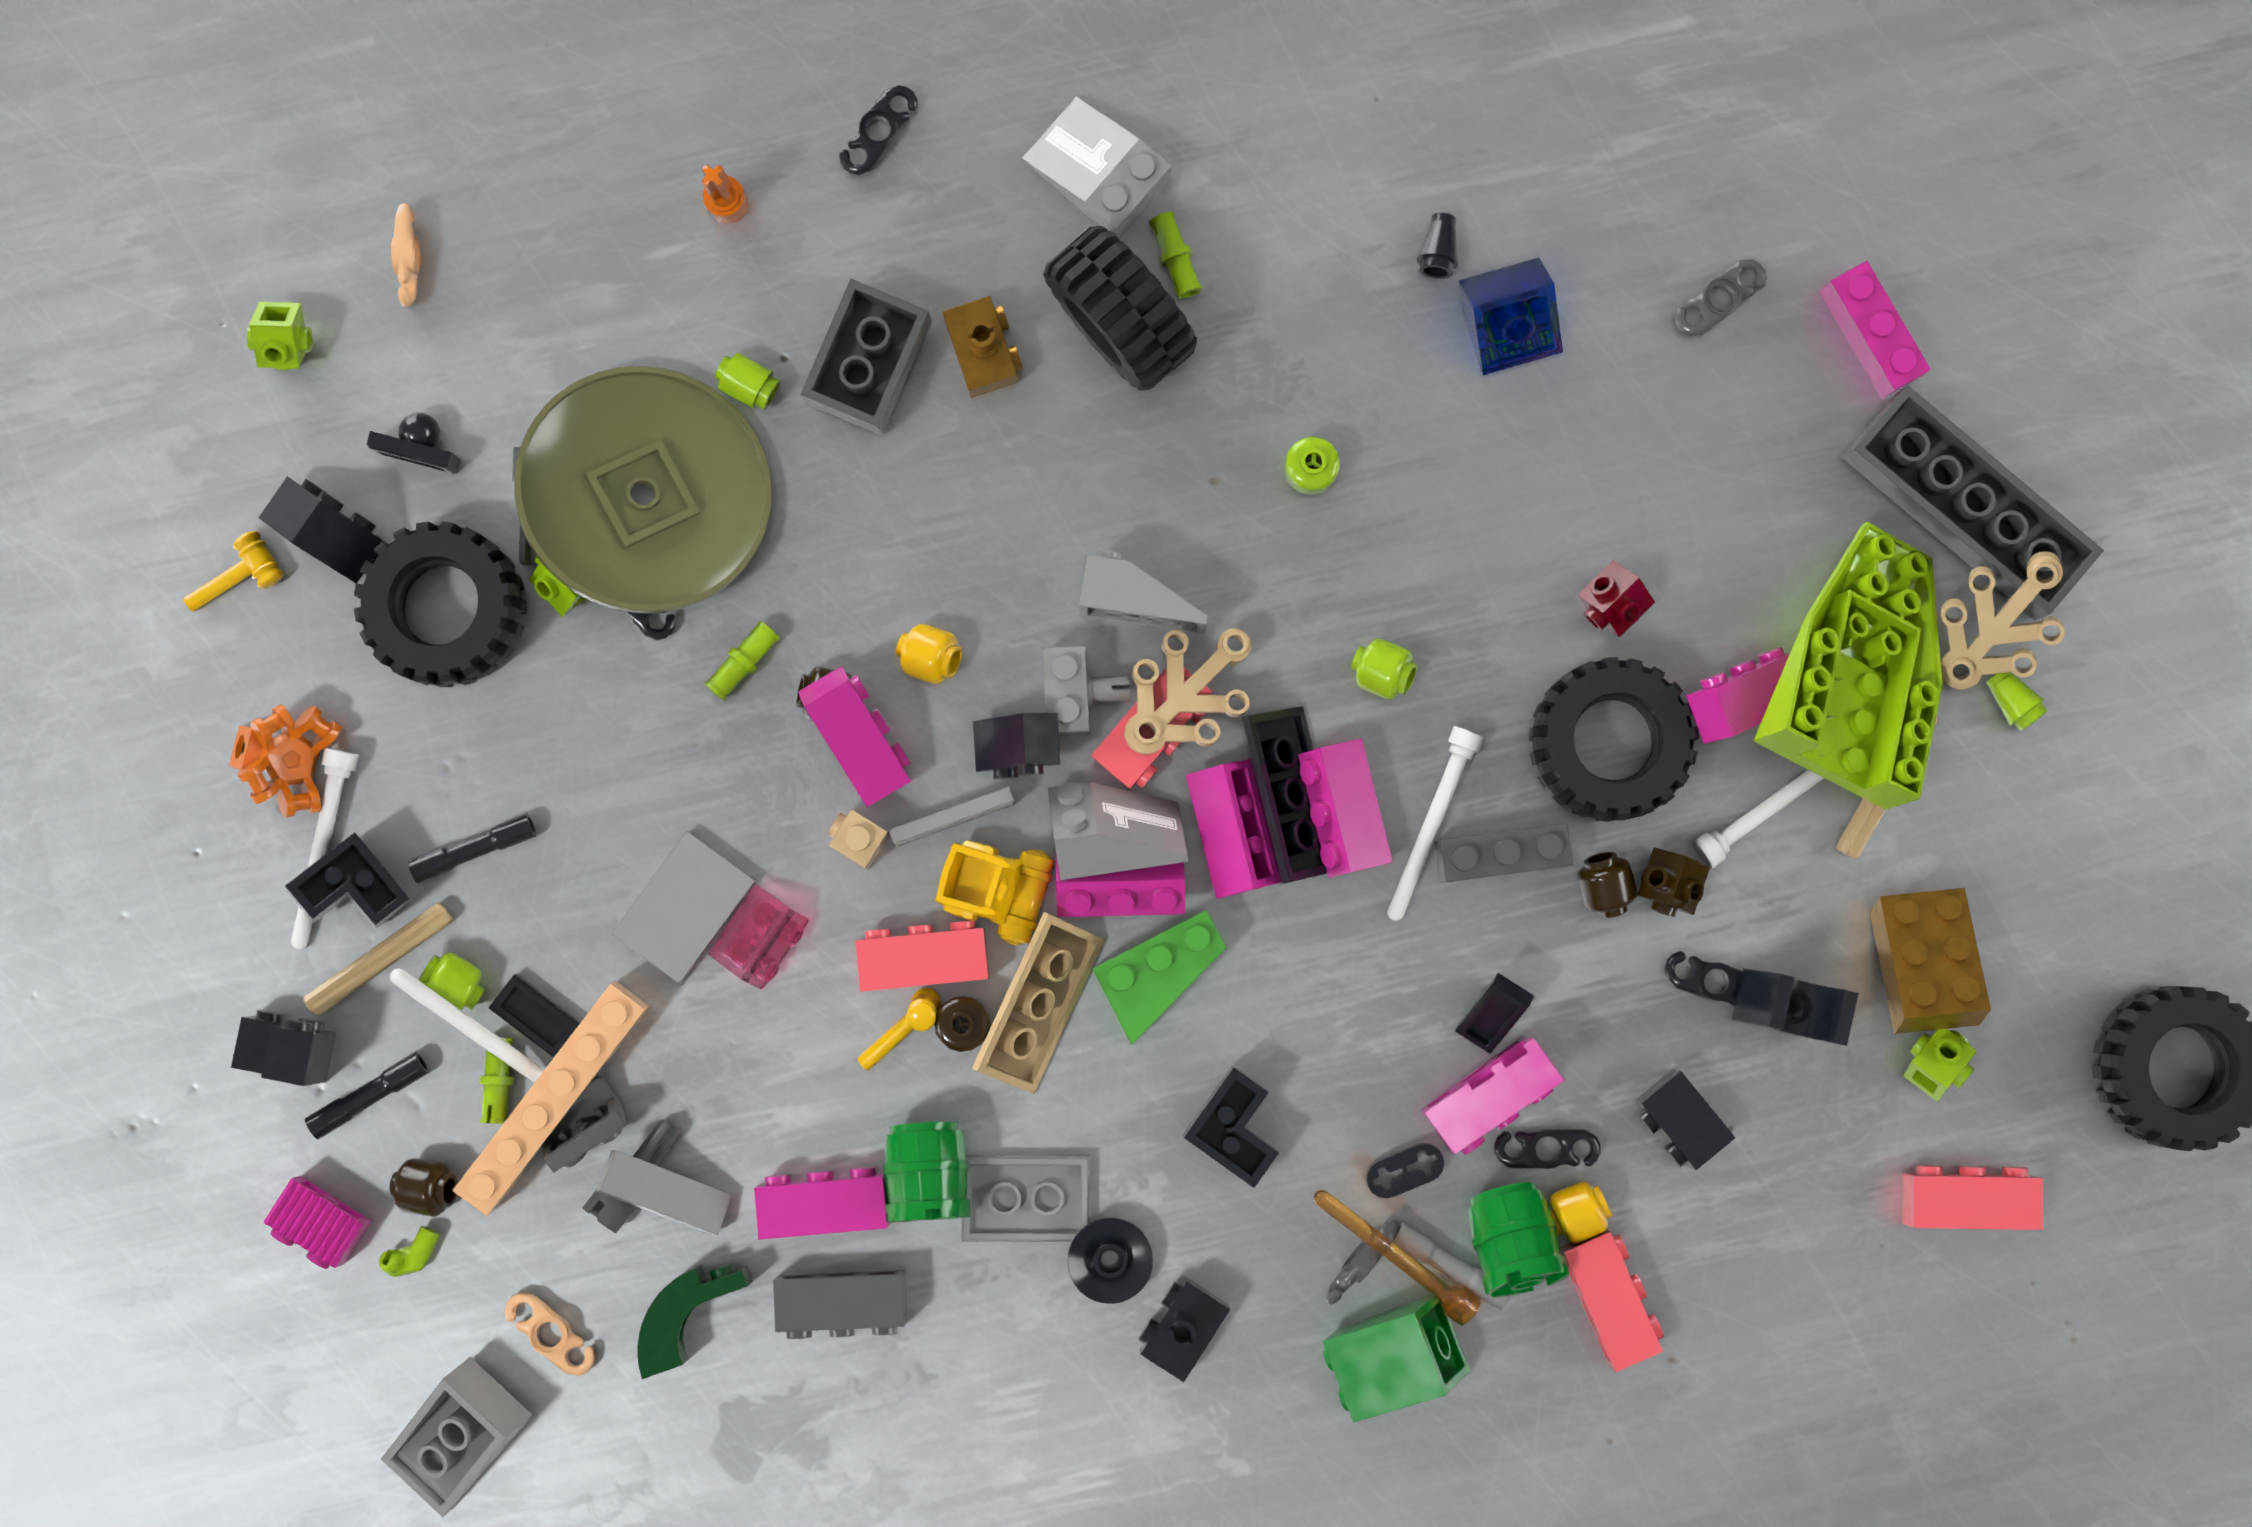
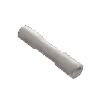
[1389,1223,1510,1310]

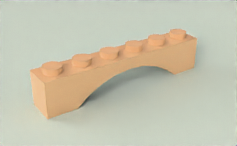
[452,981,650,1216]

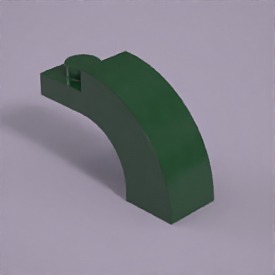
[637,1262,753,1379]

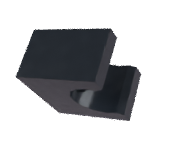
[1732,968,1859,1046]

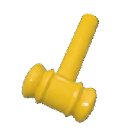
[183,531,284,612]
[857,988,941,1071]

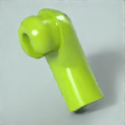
[379,1226,441,1277]

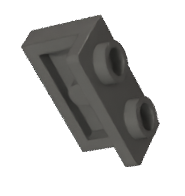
[542,1075,626,1173]

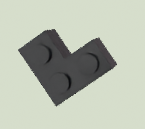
[258,476,385,583]
[285,832,410,930]
[231,1010,336,1086]
[1183,1066,1279,1188]

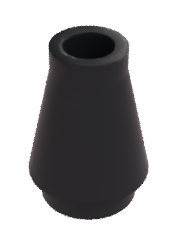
[1417,213,1458,279]

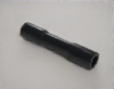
[408,813,537,884]
[305,1051,429,1140]

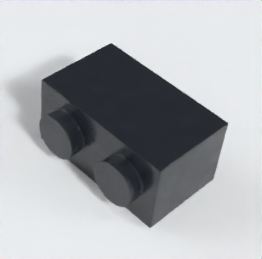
[973,713,1060,779]
[1634,1069,1736,1170]

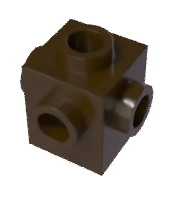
[1637,847,1710,918]

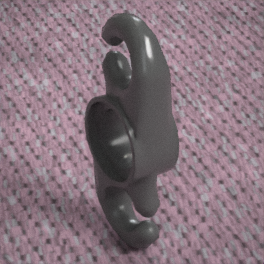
[1675,259,1767,336]
[1325,1219,1398,1305]

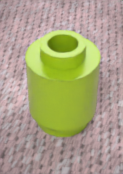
[715,352,781,410]

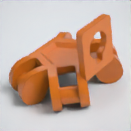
[229,704,342,818]

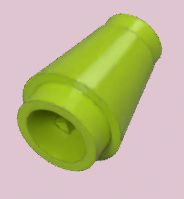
[1986,672,2048,732]

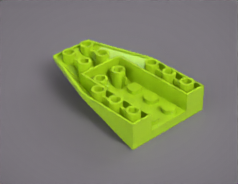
[1753,522,1943,810]

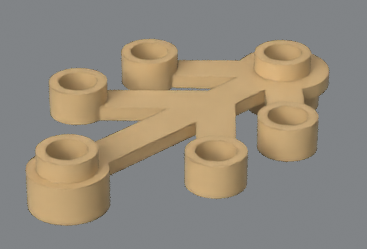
[1941,551,2065,689]
[1124,628,1251,755]

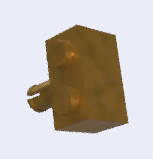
[942,296,1023,398]

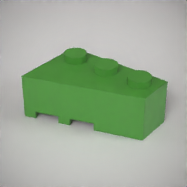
[1093,910,1226,1045]

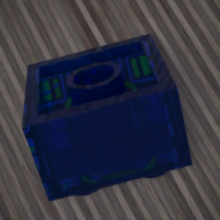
[1459,257,1563,375]

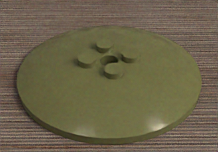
[514,366,772,613]

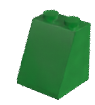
[1323,1291,1470,1423]

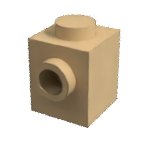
[828,809,890,869]

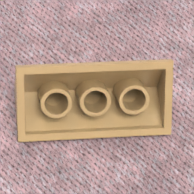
[972,912,1105,1094]

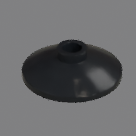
[1067,1218,1153,1304]

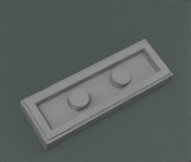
[889,787,1015,846]
[596,1150,732,1236]

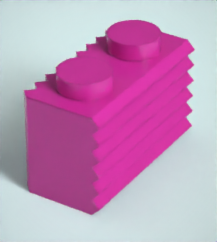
[264,1175,372,1269]

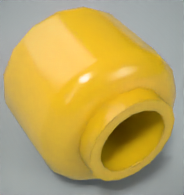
[896,624,962,684]
[1550,1181,1612,1244]

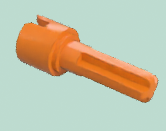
[701,164,749,224]

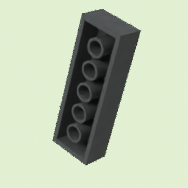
[1842,385,2104,620]

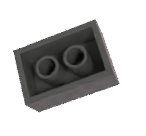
[800,279,932,436]

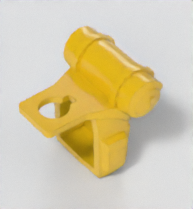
[935,840,1055,946]

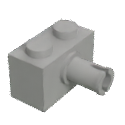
[1042,646,1130,736]

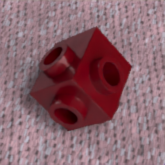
[1578,560,1655,638]

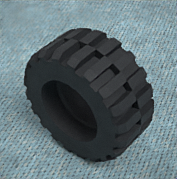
[1043,226,1197,391]
[354,521,527,687]
[1529,657,1699,822]
[2092,986,2252,1152]

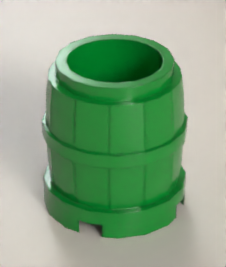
[883,1122,971,1222]
[1468,1182,1570,1297]

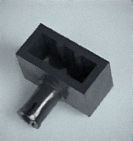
[1138,1277,1230,1383]

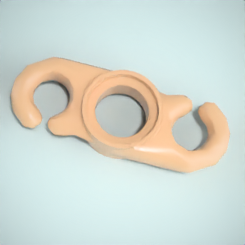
[391,203,421,308]
[504,1292,596,1376]

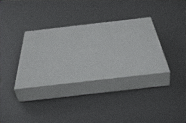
[611,831,756,984]
[962,1155,1090,1242]

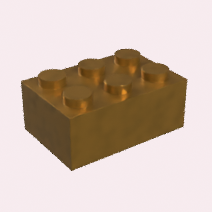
[1870,888,1991,1034]

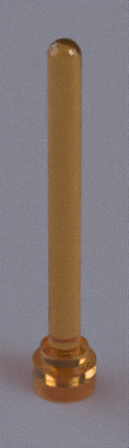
[1313,1190,1481,1326]

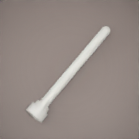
[1387,726,1485,921]
[291,748,359,950]
[1691,770,1824,869]
[390,968,547,1086]

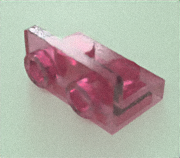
[708,884,809,989]

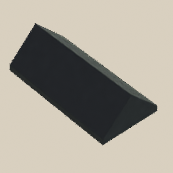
[1239,706,1327,885]

